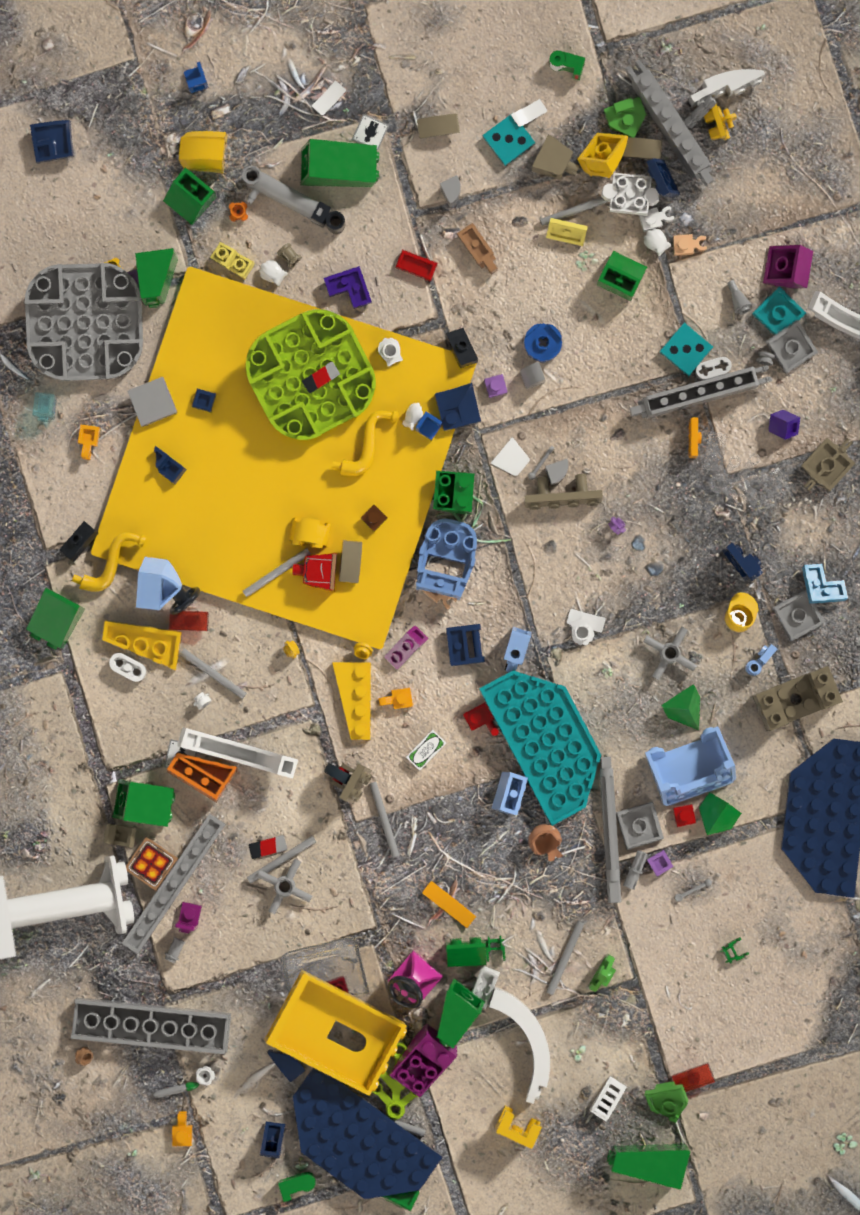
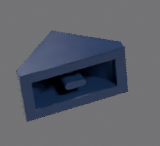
[260,1121,285,1158]

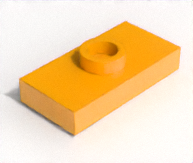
[688,417,702,458]

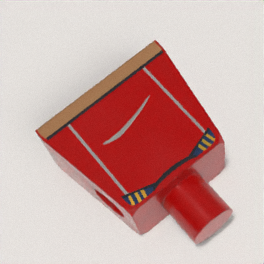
[292,553,337,592]

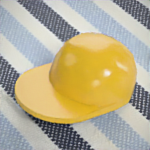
[725,592,758,632]

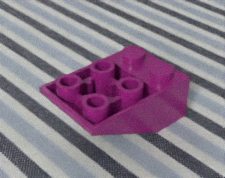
[390,1024,457,1097]

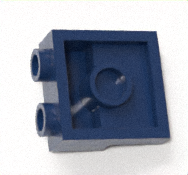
[722,542,763,581]

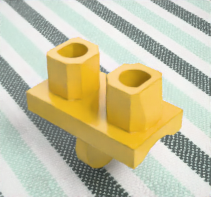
[704,104,737,140]

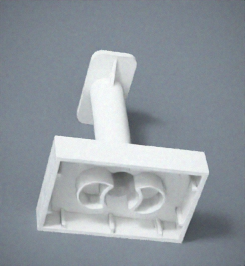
[0,856,134,959]

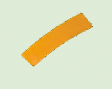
[422,881,476,928]

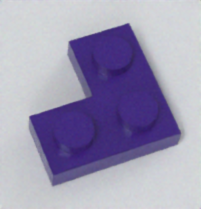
[324,266,372,309]

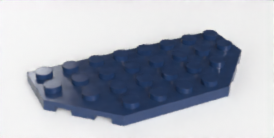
[781,738,860,898]
[293,1068,443,1199]

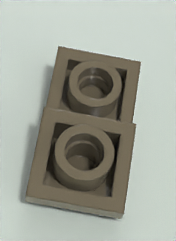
[417,113,460,139]
[622,137,663,160]
[339,540,362,583]

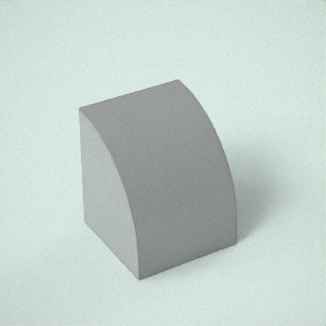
[440,175,461,208]
[520,362,545,389]
[545,459,568,486]

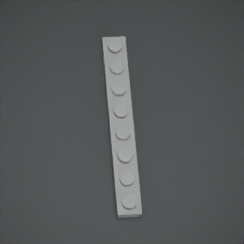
[122,814,226,954]

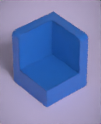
[184,62,209,93]
[415,412,442,441]

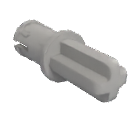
[623,850,647,890]

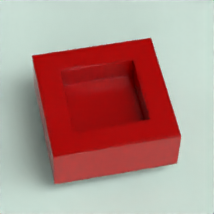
[673,804,696,827]

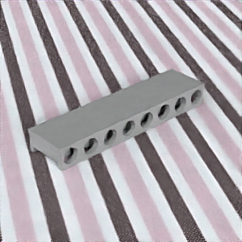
[71,997,231,1054]

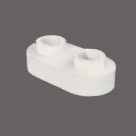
[109,653,147,682]

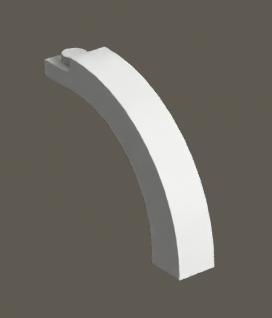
[808,291,860,339]
[177,727,298,778]
[489,987,550,1104]

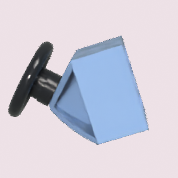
[136,557,200,615]

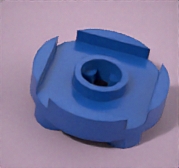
[524,323,562,363]

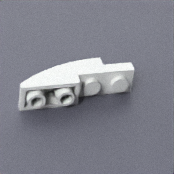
[689,69,765,107]

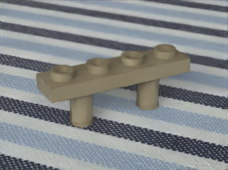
[525,474,603,510]

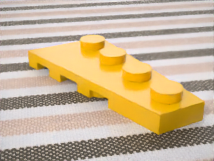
[102,620,182,671]
[332,662,371,740]

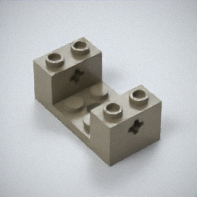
[752,666,843,731]

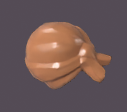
[528,824,563,861]

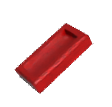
[395,249,438,282]

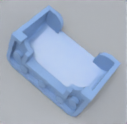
[645,726,736,806]

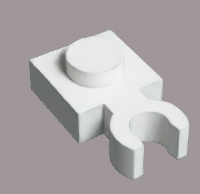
[638,206,674,232]

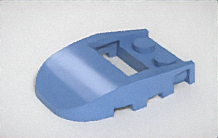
[416,519,477,600]

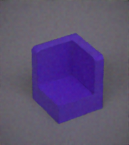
[768,410,801,440]

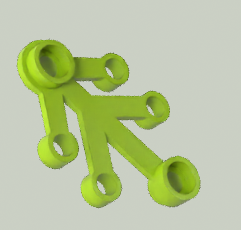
[373,1042,418,1120]

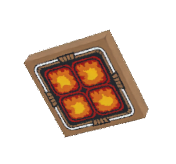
[126,837,179,891]

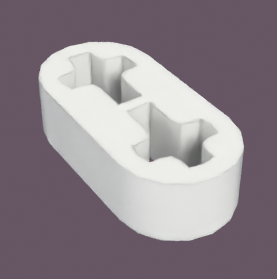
[695,357,732,381]

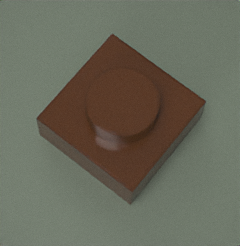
[361,505,388,532]

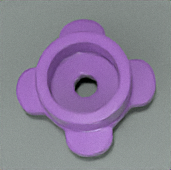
[608,516,626,535]

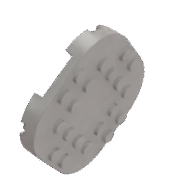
[25,263,143,381]

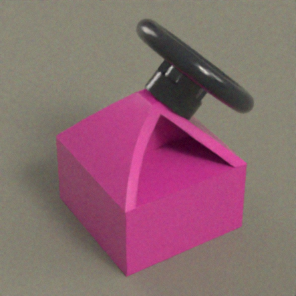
[387,950,443,1009]

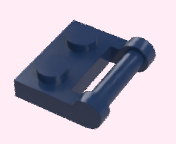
[446,624,485,666]

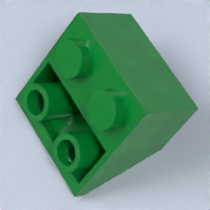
[163,167,217,225]
[597,251,648,302]
[433,471,475,514]
[446,937,487,967]

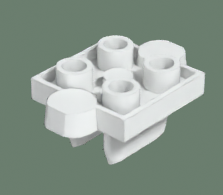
[601,173,659,216]

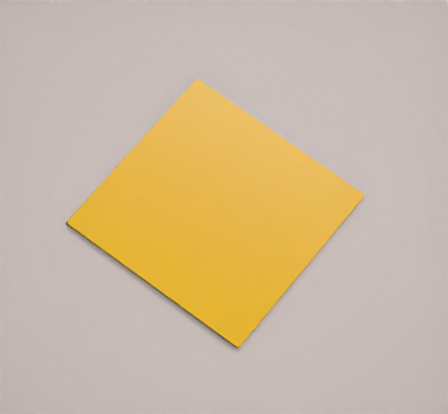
[91,267,477,649]

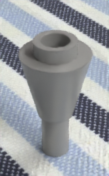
[727,280,752,315]

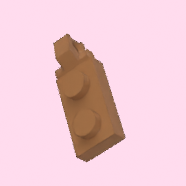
[457,223,498,275]

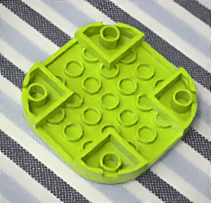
[245,309,376,440]

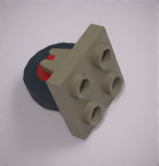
[324,763,372,804]

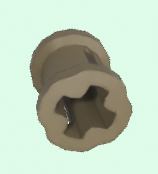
[277,243,302,268]

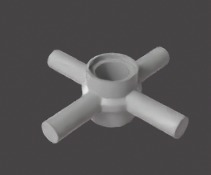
[643,627,697,680]
[257,858,312,914]

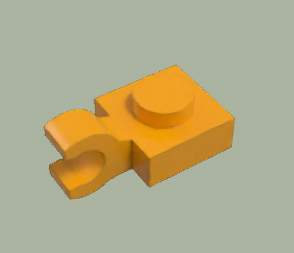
[78,424,100,460]
[378,687,413,710]
[172,1111,192,1146]

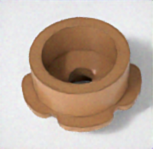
[75,1046,93,1065]

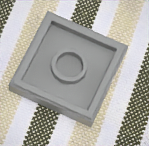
[765,320,818,374]
[128,377,178,427]
[772,590,825,642]
[616,801,664,850]

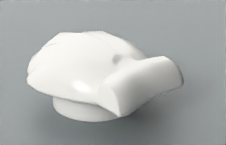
[644,229,671,256]
[259,260,288,286]
[378,338,403,366]
[403,403,423,430]
[570,617,594,645]

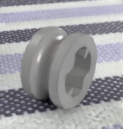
[756,351,775,366]

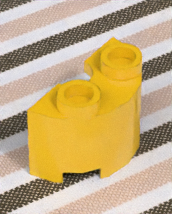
[289,518,331,549]

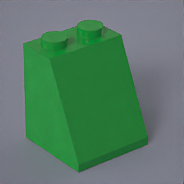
[135,248,178,308]
[26,588,85,650]
[112,779,175,827]
[437,979,485,1049]

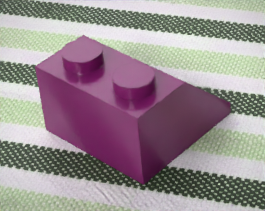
[763,245,814,289]

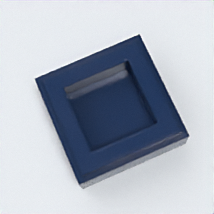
[192,388,216,413]

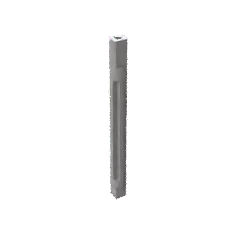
[600,757,622,903]

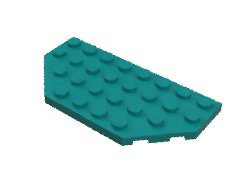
[478,670,601,826]

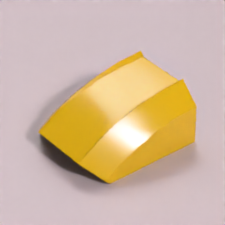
[178,131,227,173]
[577,133,628,179]

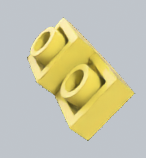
[210,242,255,280]

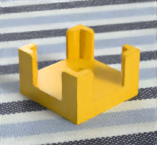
[495,1105,542,1149]

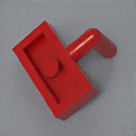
[463,702,499,736]

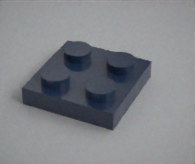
[647,158,681,198]

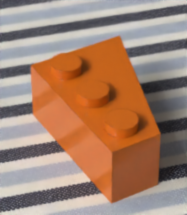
[167,753,237,803]

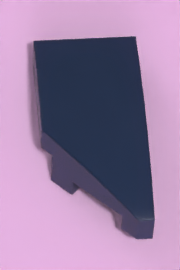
[154,446,187,484]
[267,1049,306,1083]

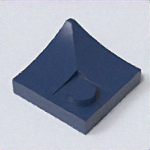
[30,120,75,163]
[435,383,481,431]

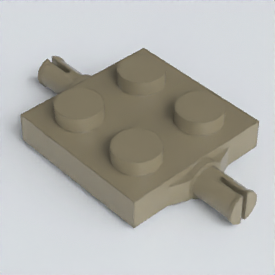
[800,438,855,492]

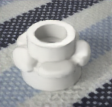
[193,692,212,710]
[196,1066,215,1086]

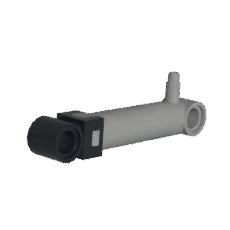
[242,166,346,234]

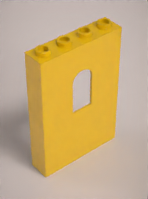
[264,969,407,1096]

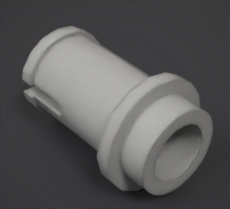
[165,937,185,963]

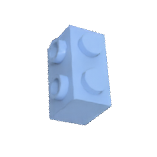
[491,772,528,815]

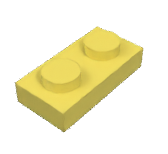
[546,218,588,246]

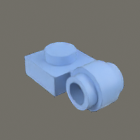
[745,644,777,676]

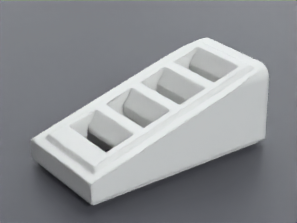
[589,1076,627,1122]

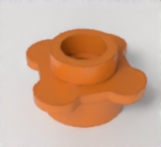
[229,202,248,222]

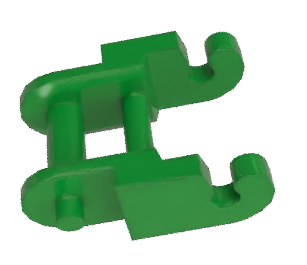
[485,936,506,962]
[720,937,749,964]

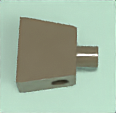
[531,134,580,180]

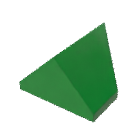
[661,684,700,731]
[699,792,742,835]

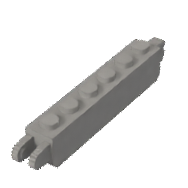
[625,60,713,186]
[629,365,772,419]

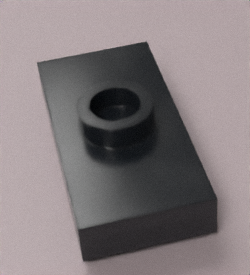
[445,328,478,368]
[59,521,98,562]

